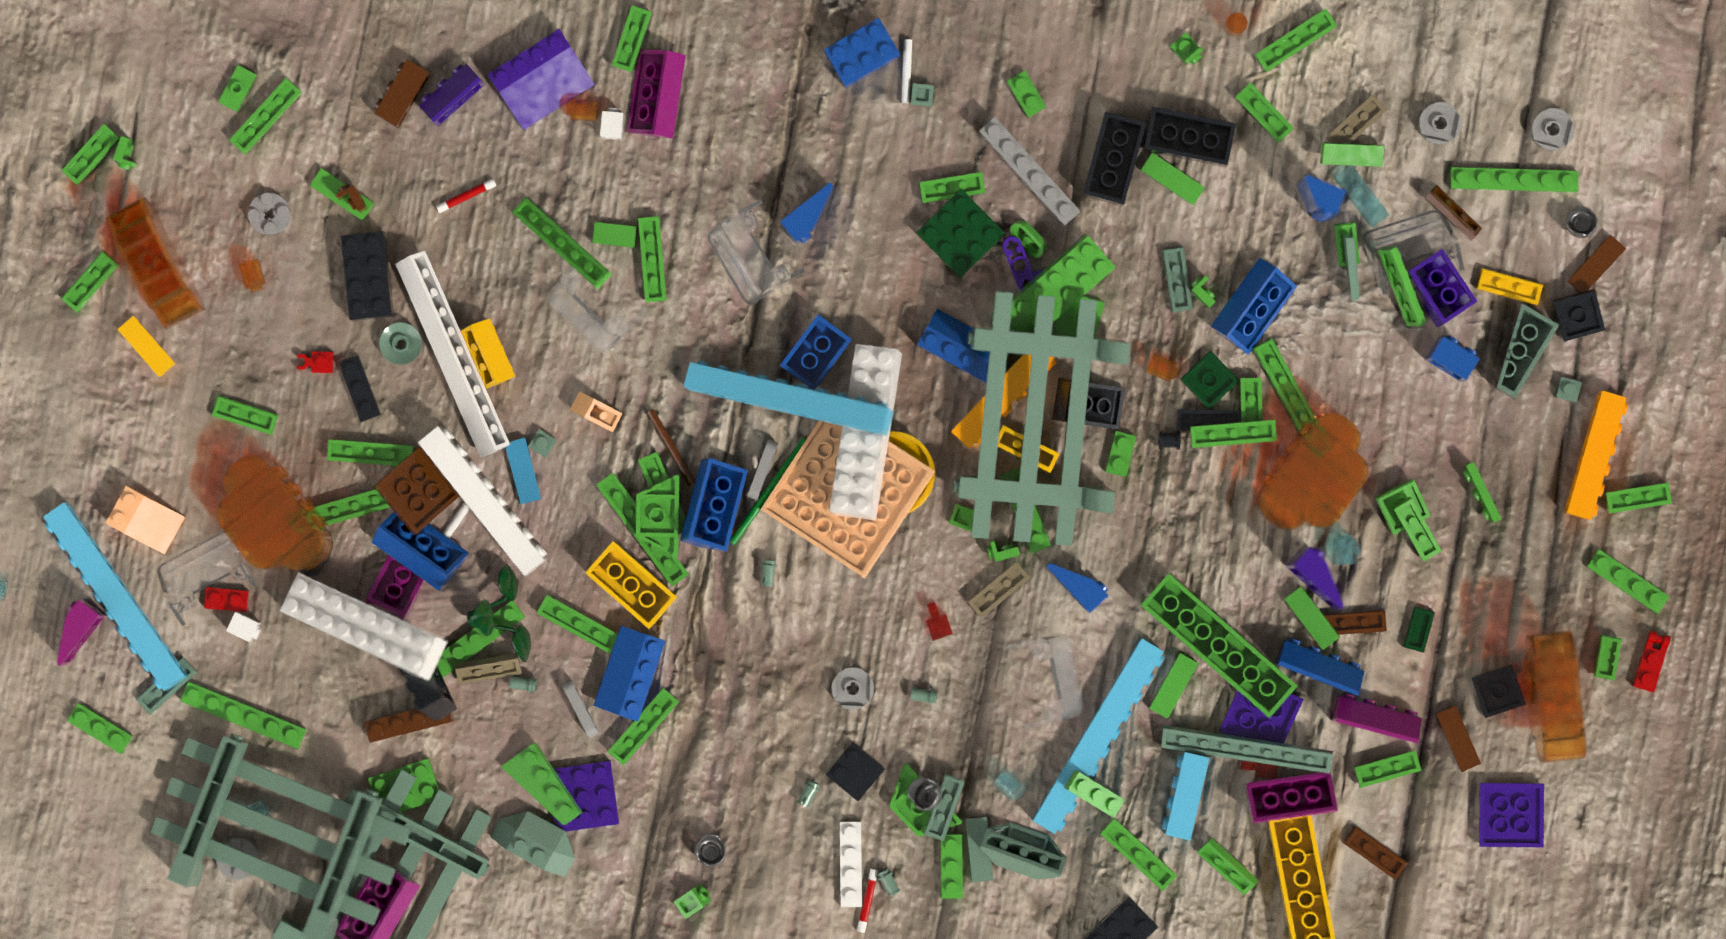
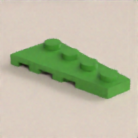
[501,742,583,825]

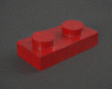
[204,587,249,612]

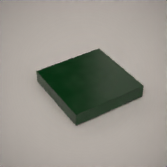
[1180,350,1240,410]

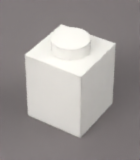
[600,108,624,140]
[226,612,262,642]

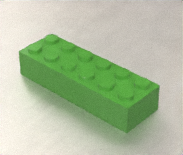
[990,233,1116,332]

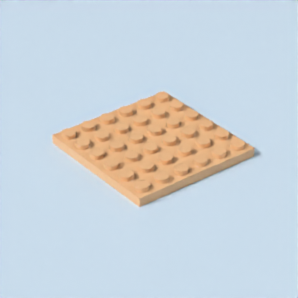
[760,421,935,578]

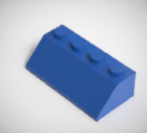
[1296,175,1346,222]
[1210,258,1297,354]
[917,309,1009,384]
[680,458,748,552]
[371,512,469,591]
[593,625,666,721]
[1274,638,1365,696]

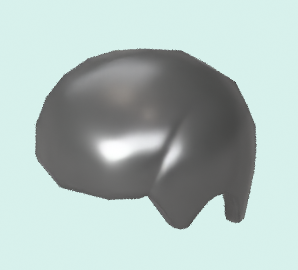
[1565,206,1598,238]
[908,777,941,811]
[694,834,726,867]

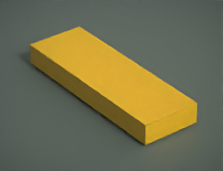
[1476,268,1543,306]
[117,316,176,377]

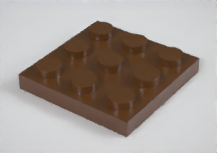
[373,446,460,535]

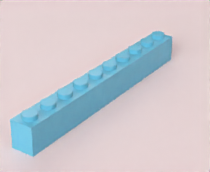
[683,361,893,436]
[44,502,188,691]
[1032,638,1165,834]

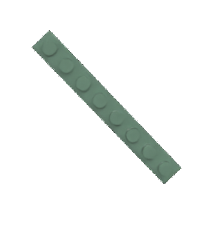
[1161,725,1333,773]

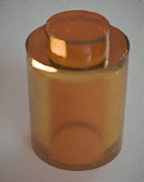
[1224,12,1248,37]
[567,99,598,122]
[238,259,266,293]
[1146,353,1179,382]

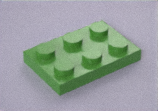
[368,758,439,812]

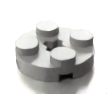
[1418,102,1462,145]
[1531,108,1575,151]
[247,193,291,235]
[832,667,874,710]
[216,837,260,880]

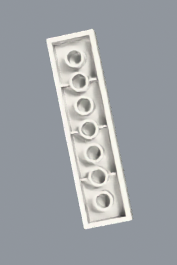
[829,344,902,520]
[418,427,547,576]
[280,573,447,680]

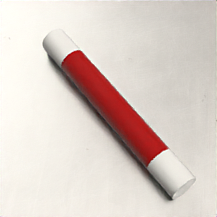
[436,178,497,213]
[857,869,879,933]

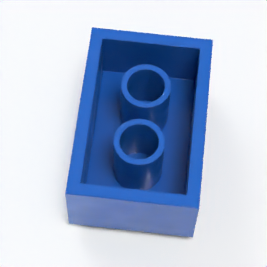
[824,18,900,89]
[780,315,852,391]

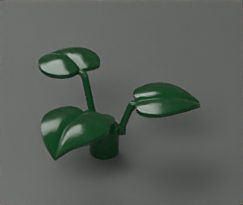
[467,563,531,662]

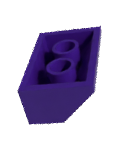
[419,64,485,126]
[1407,249,1478,328]

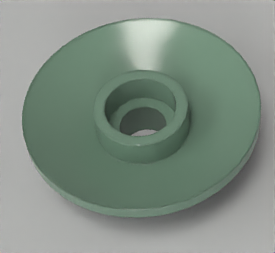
[379,322,422,365]

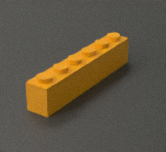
[951,354,1056,449]
[1564,391,1628,520]

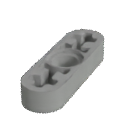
[747,439,778,501]
[562,679,599,738]

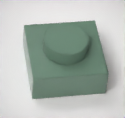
[911,83,934,107]
[1555,377,1582,403]
[528,429,557,458]

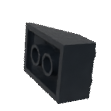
[1052,378,1125,430]

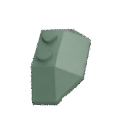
[491,811,575,877]
[980,822,1067,880]

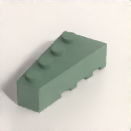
[1496,304,1559,400]

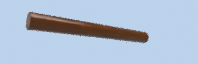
[647,409,695,486]

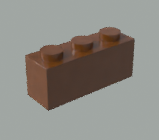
[374,59,431,128]

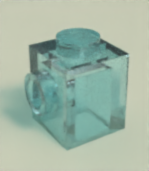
[1333,535,1361,565]

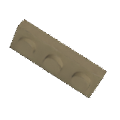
[1326,94,1387,143]
[968,562,1030,618]
[455,653,522,684]

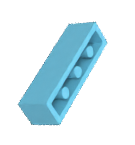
[1162,751,1210,841]

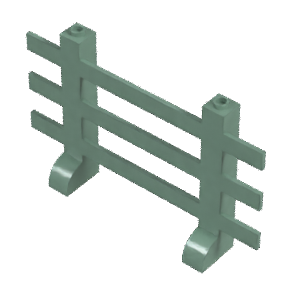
[953,291,1131,546]
[150,733,411,939]
[271,769,491,939]

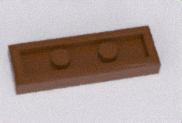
[1426,185,1482,241]
[1567,235,1626,293]
[1324,610,1387,635]
[1436,705,1481,772]
[1343,826,1408,880]

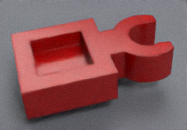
[296,352,334,373]

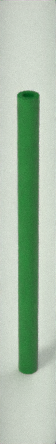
[730,437,806,545]

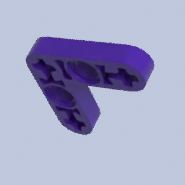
[1002,236,1047,290]

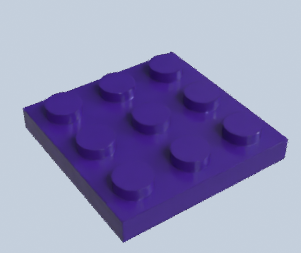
[1219,691,1304,743]
[554,761,619,832]
[1479,783,1544,848]

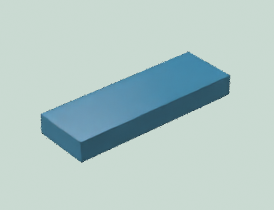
[506,438,542,504]

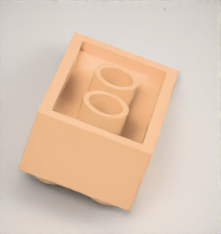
[106,486,185,554]

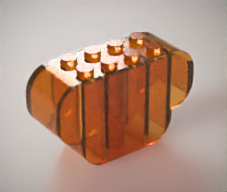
[106,197,205,330]
[1256,413,1368,529]
[217,455,333,571]
[1523,630,1586,763]

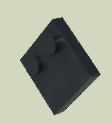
[1553,289,1605,342]
[1472,664,1526,718]
[825,742,885,801]

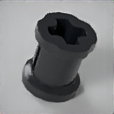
[1158,431,1181,450]

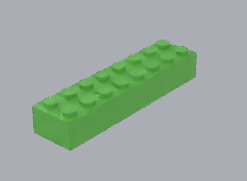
[1140,573,1297,718]

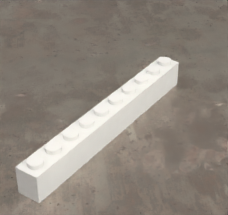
[395,251,510,458]

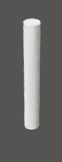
[901,39,912,104]

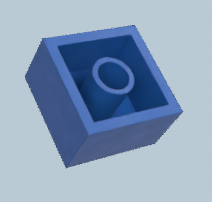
[1425,335,1480,382]

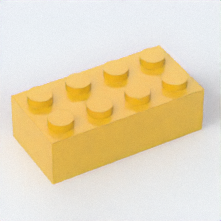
[585,541,678,629]

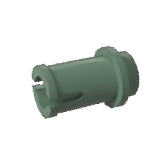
[760,559,777,586]
[510,675,538,693]
[911,687,938,705]
[797,779,820,808]
[877,868,900,897]

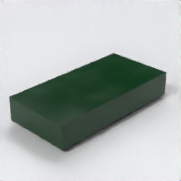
[1403,606,1435,653]

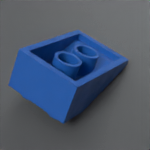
[780,182,833,245]
[1045,563,1109,613]

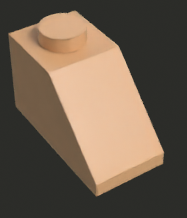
[570,391,622,432]

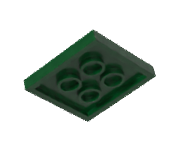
[916,188,1006,278]

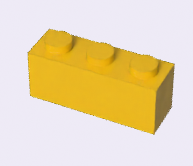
[461,318,515,389]
[998,425,1060,473]

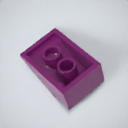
[365,555,424,622]
[56,599,106,666]

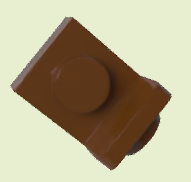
[335,184,368,213]

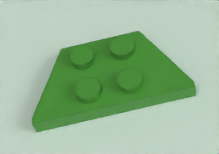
[636,475,680,557]
[889,763,962,837]

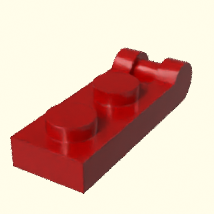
[1632,630,1671,693]

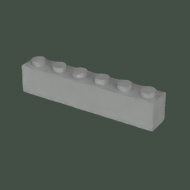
[979,117,1080,227]

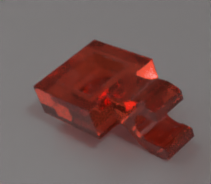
[926,602,953,641]
[1240,761,1278,779]

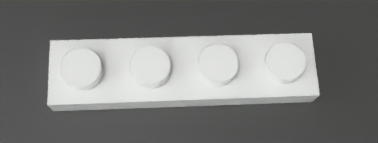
[840,821,862,907]

